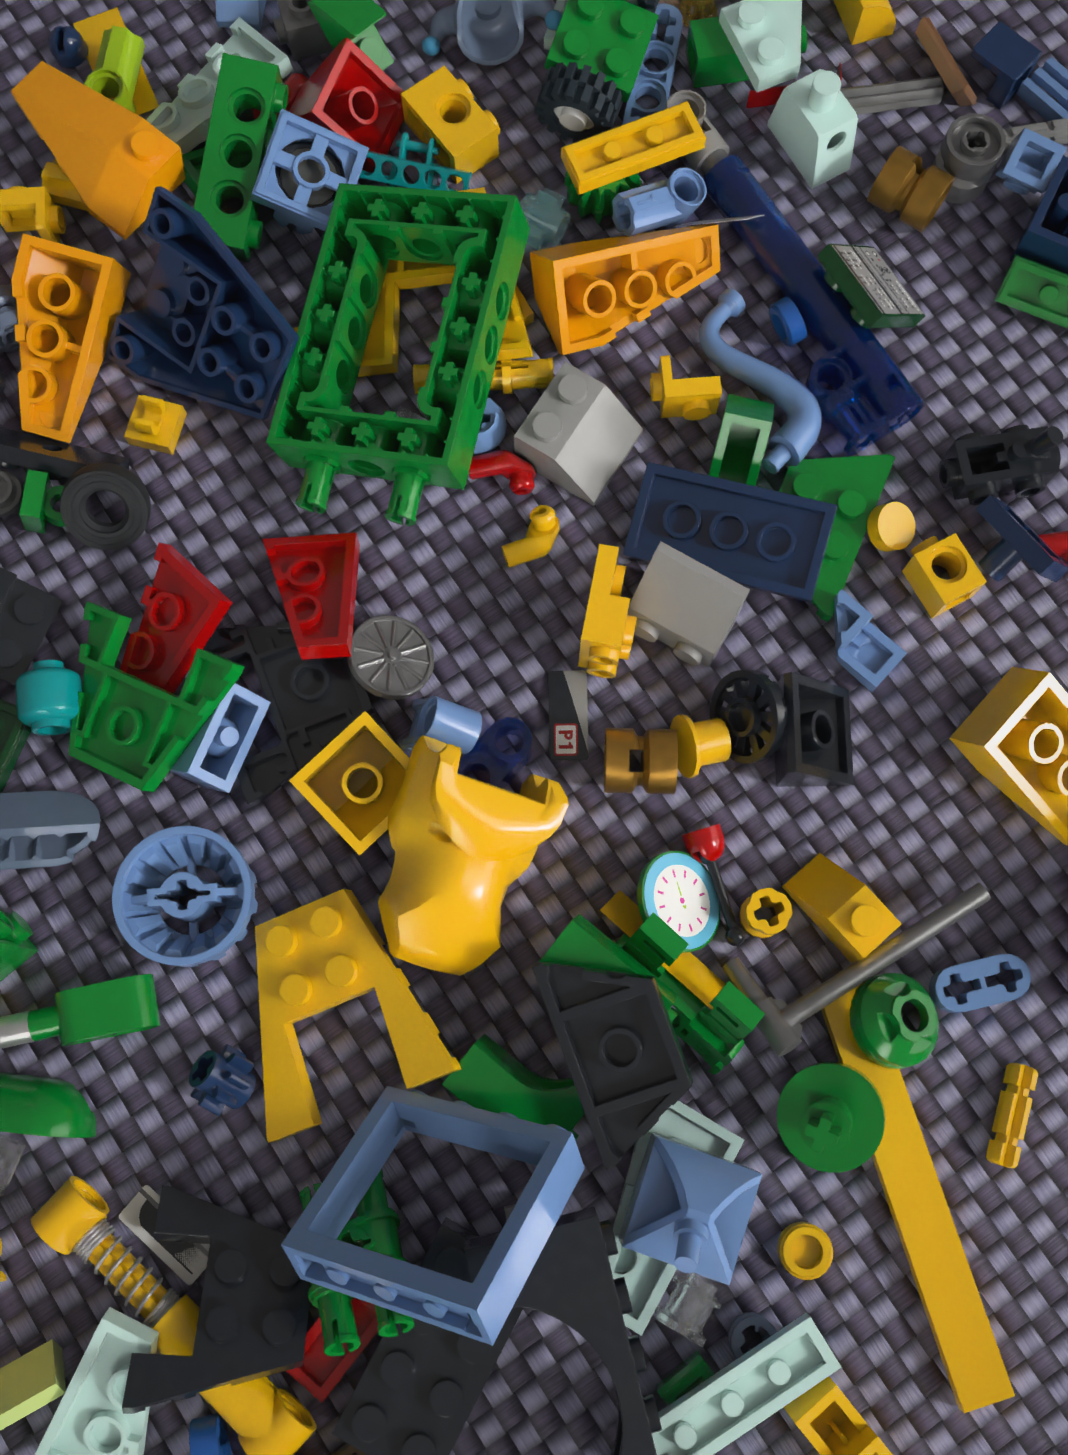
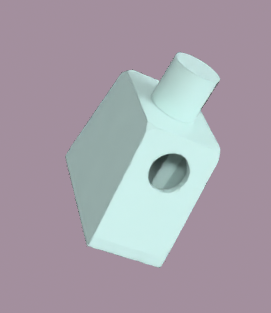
[767,69,858,189]

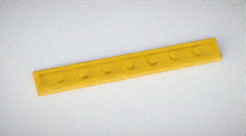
[821,983,1015,1413]

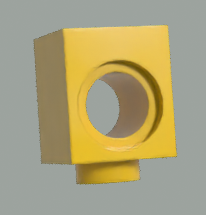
[902,533,987,618]

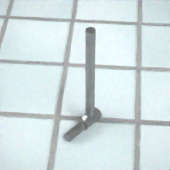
[722,882,991,1057]

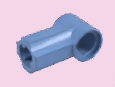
[612,167,707,237]

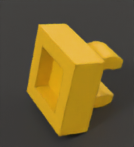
[124,395,187,455]

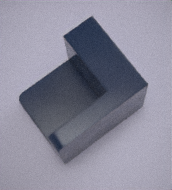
[971,21,1042,109]

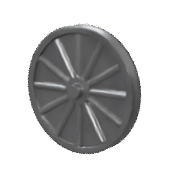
[347,615,434,700]

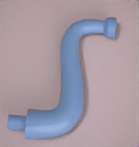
[699,288,822,474]

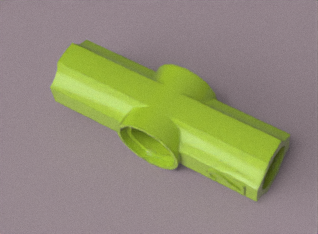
[84,25,145,114]

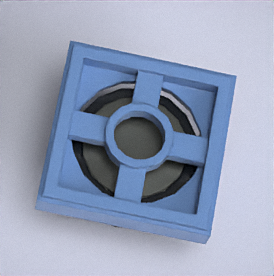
[250,109,369,234]

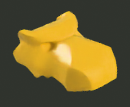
[378,735,569,976]

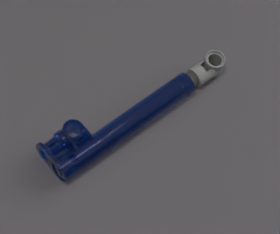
[666,90,925,456]

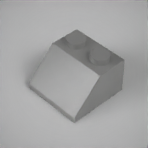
[514,362,643,506]
[627,542,750,668]

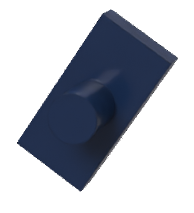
[976,495,1068,582]

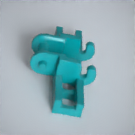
[359,132,472,191]

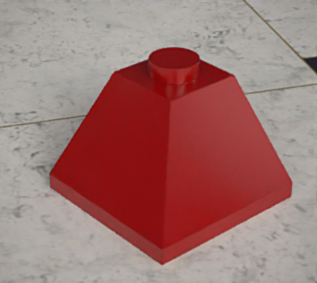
[289,37,404,172]

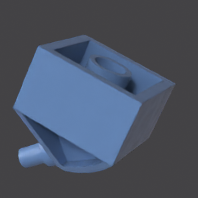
[618,1133,762,1285]

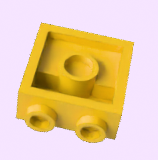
[578,544,637,678]

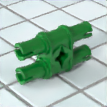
[299,1169,414,1356]

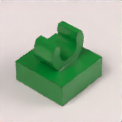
[19,469,65,534]

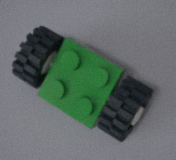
[534,0,659,143]

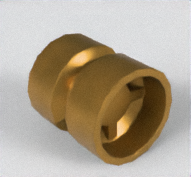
[867,146,955,233]
[603,728,678,794]

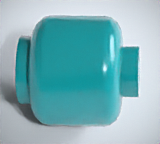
[15,660,83,735]

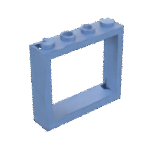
[281,1086,585,1346]

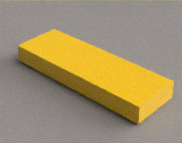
[561,101,706,195]

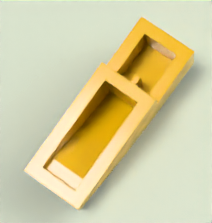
[783,1376,893,1455]

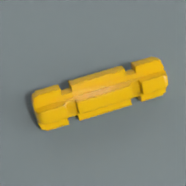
[986,1063,1038,1168]

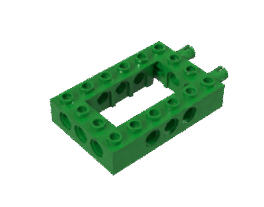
[266,183,530,526]

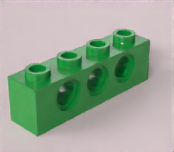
[194,53,288,262]

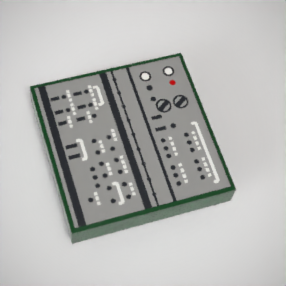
[817,244,925,329]

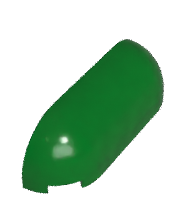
[0,1072,96,1138]

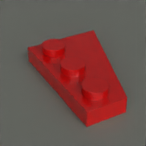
[262,532,360,660]
[120,542,233,693]

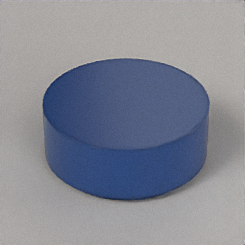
[769,296,807,347]

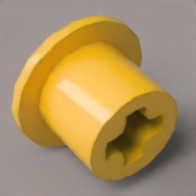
[670,714,731,778]

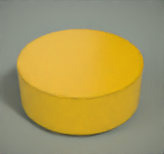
[867,502,915,552]
[777,1222,833,1280]

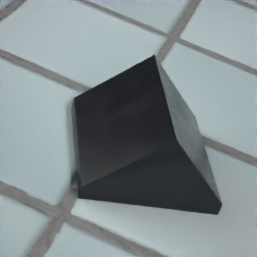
[775,672,854,787]

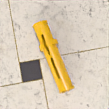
[413,358,554,395]

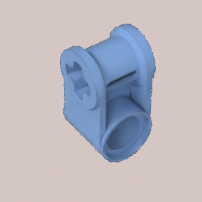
[401,695,482,754]

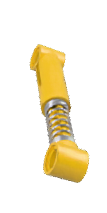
[30,1176,316,1455]

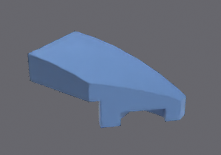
[834,589,907,692]

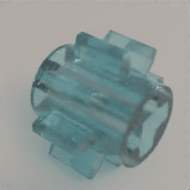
[520,188,571,250]

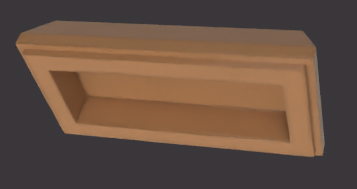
[915,16,978,106]

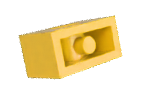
[401,65,500,184]

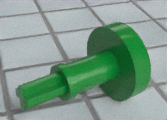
[777,1061,885,1173]

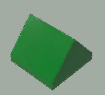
[656,1350,715,1405]

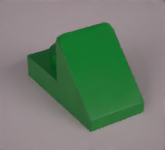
[307,0,394,70]

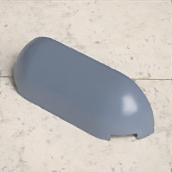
[0,791,100,870]

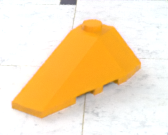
[11,61,186,240]
[530,223,721,355]
[11,233,131,444]

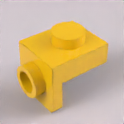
[0,186,66,243]
[650,355,722,420]

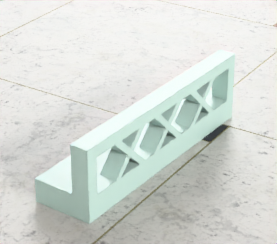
[652,1313,841,1455]

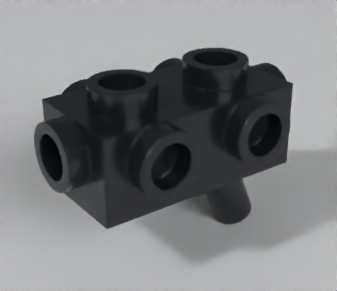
[939,425,1063,506]

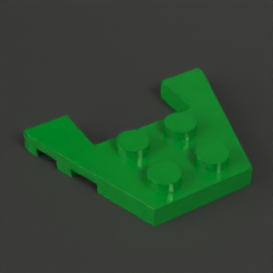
[68,601,245,792]

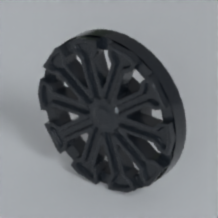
[710,670,788,764]

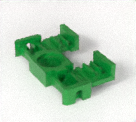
[616,912,765,1075]

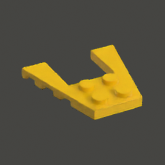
[358,187,533,377]
[255,889,461,1143]

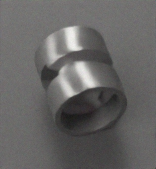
[933,113,1006,204]

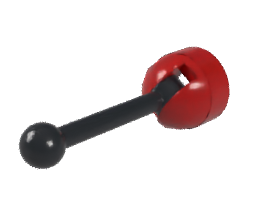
[682,824,745,946]

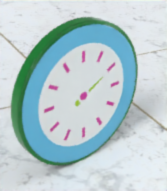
[637,851,721,953]

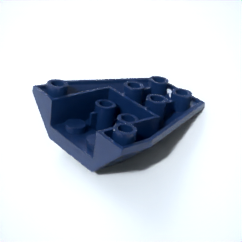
[105,186,299,420]

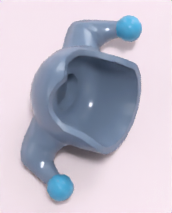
[422,0,562,65]

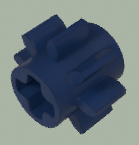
[189,1044,256,1116]

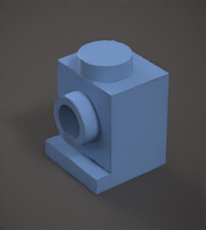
[995,128,1067,195]

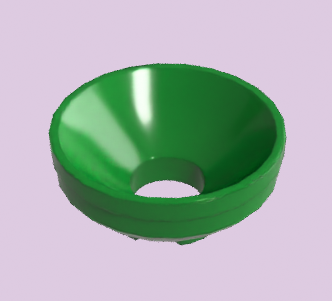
[850,973,939,1069]

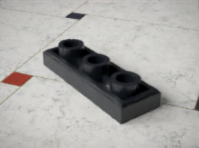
[0,427,130,491]

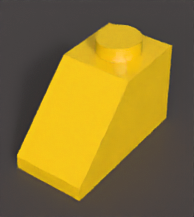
[782,853,901,963]

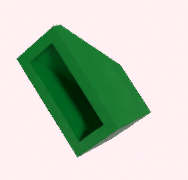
[708,394,774,486]

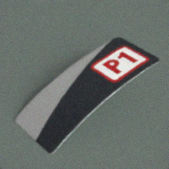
[548,670,589,760]

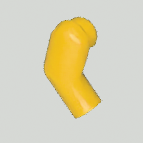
[501,505,560,568]

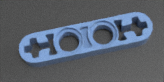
[622,3,683,125]

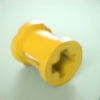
[739,888,793,939]

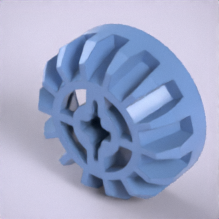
[112,826,258,967]

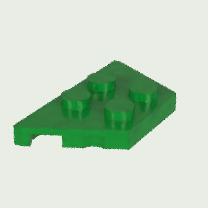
[779,454,895,622]

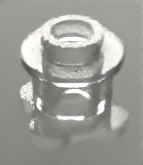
[654,1273,722,1347]

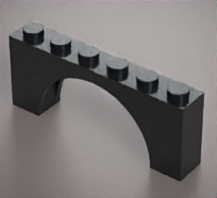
[464,1207,668,1455]

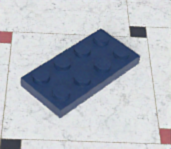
[623,462,837,603]

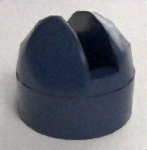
[48,26,88,68]

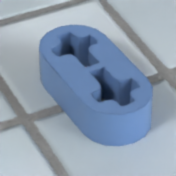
[929,954,1031,1013]

